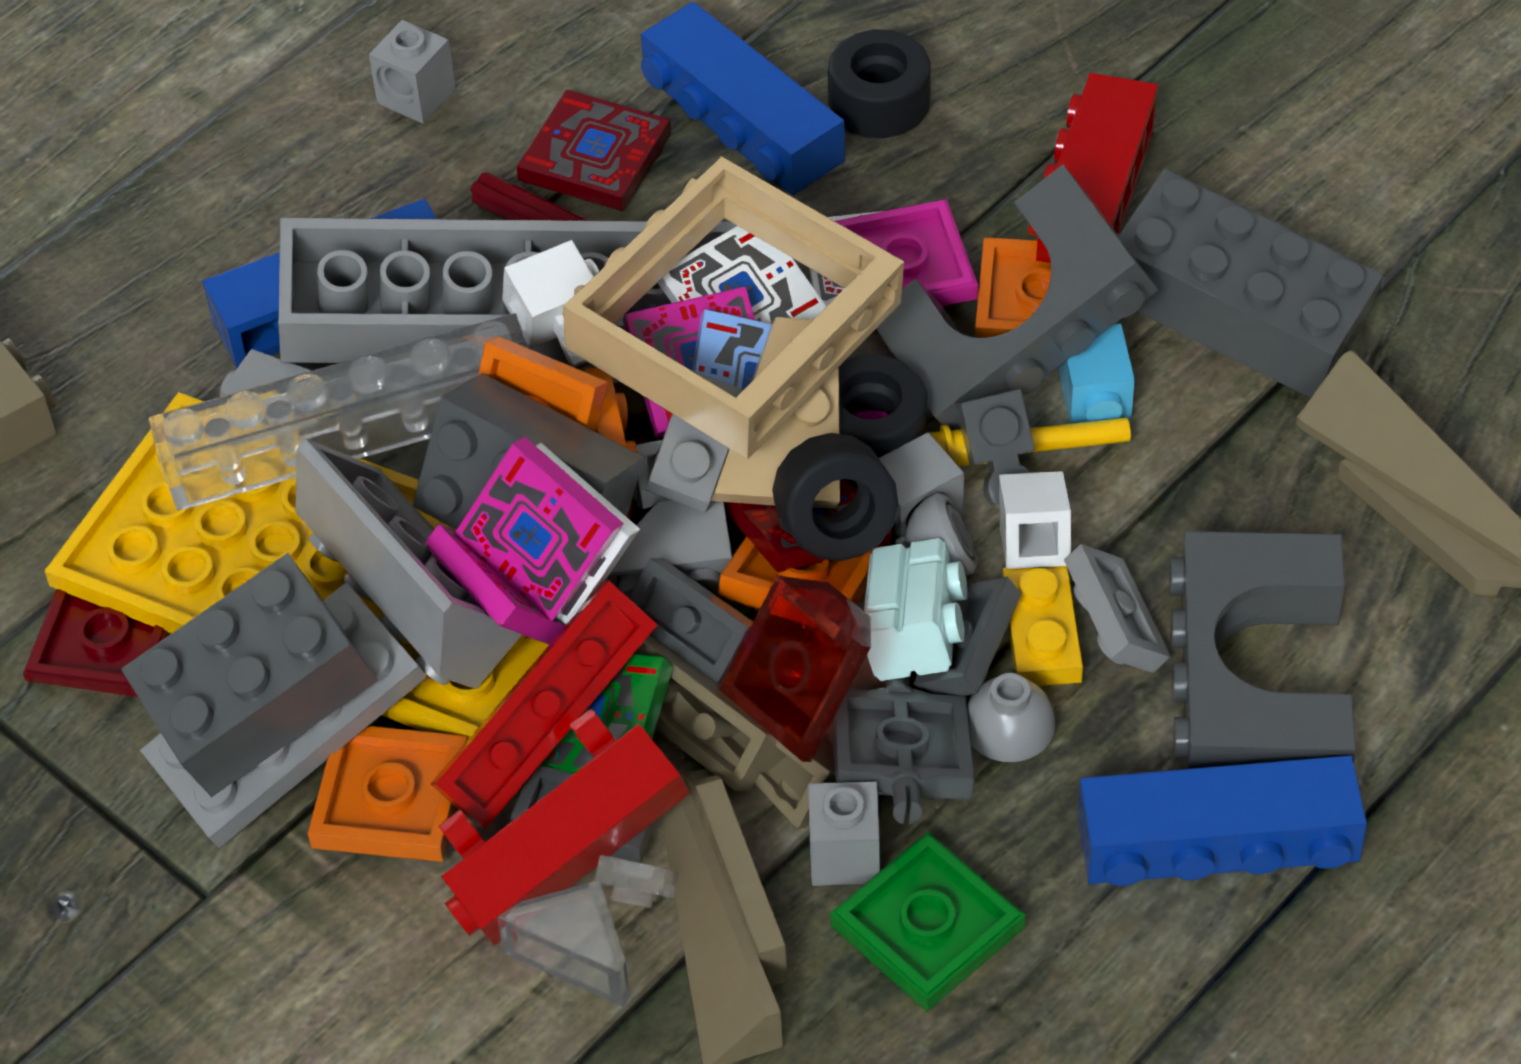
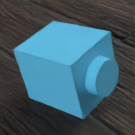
[1058,324,1135,424]

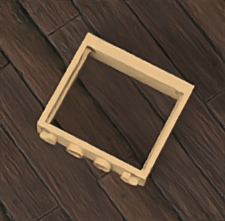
[562,157,904,459]

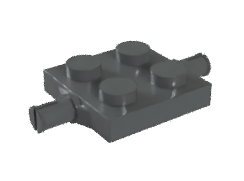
[831,675,974,824]

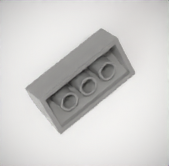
[295,438,522,689]

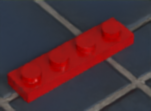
[430,580,658,829]

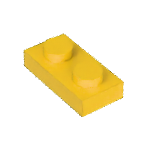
[1002,566,1083,686]

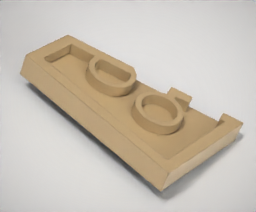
[710,317,840,509]

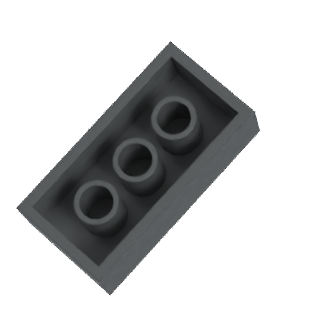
[1119,169,1384,398]

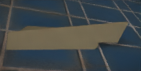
[1296,350,1521,596]
[634,635,835,828]
[661,766,788,1064]

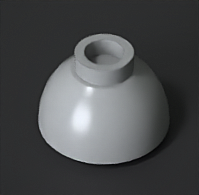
[895,492,978,577]
[966,673,1056,762]

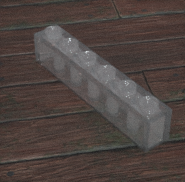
[148,313,527,511]

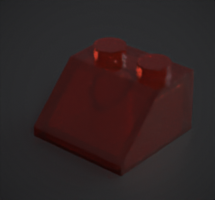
[719,576,871,762]

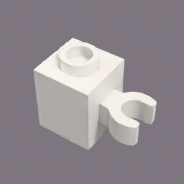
[502,240,600,368]

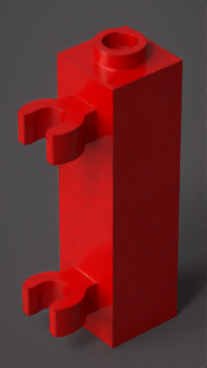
[438,709,690,945]

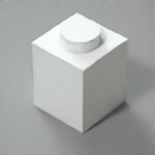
[999,471,1071,569]

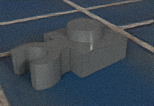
[956,389,1035,506]

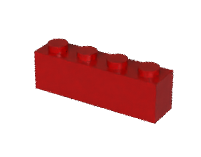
[1028,73,1158,263]

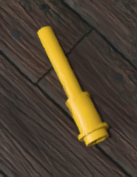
[929,417,1131,467]

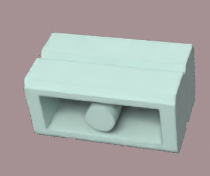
[861,538,967,681]

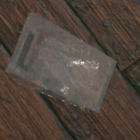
[497,880,630,1007]

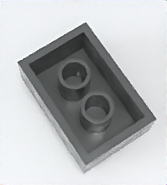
[412,373,644,530]
[121,553,378,798]

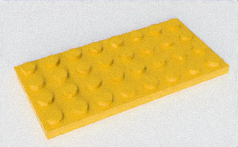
[45,392,549,739]

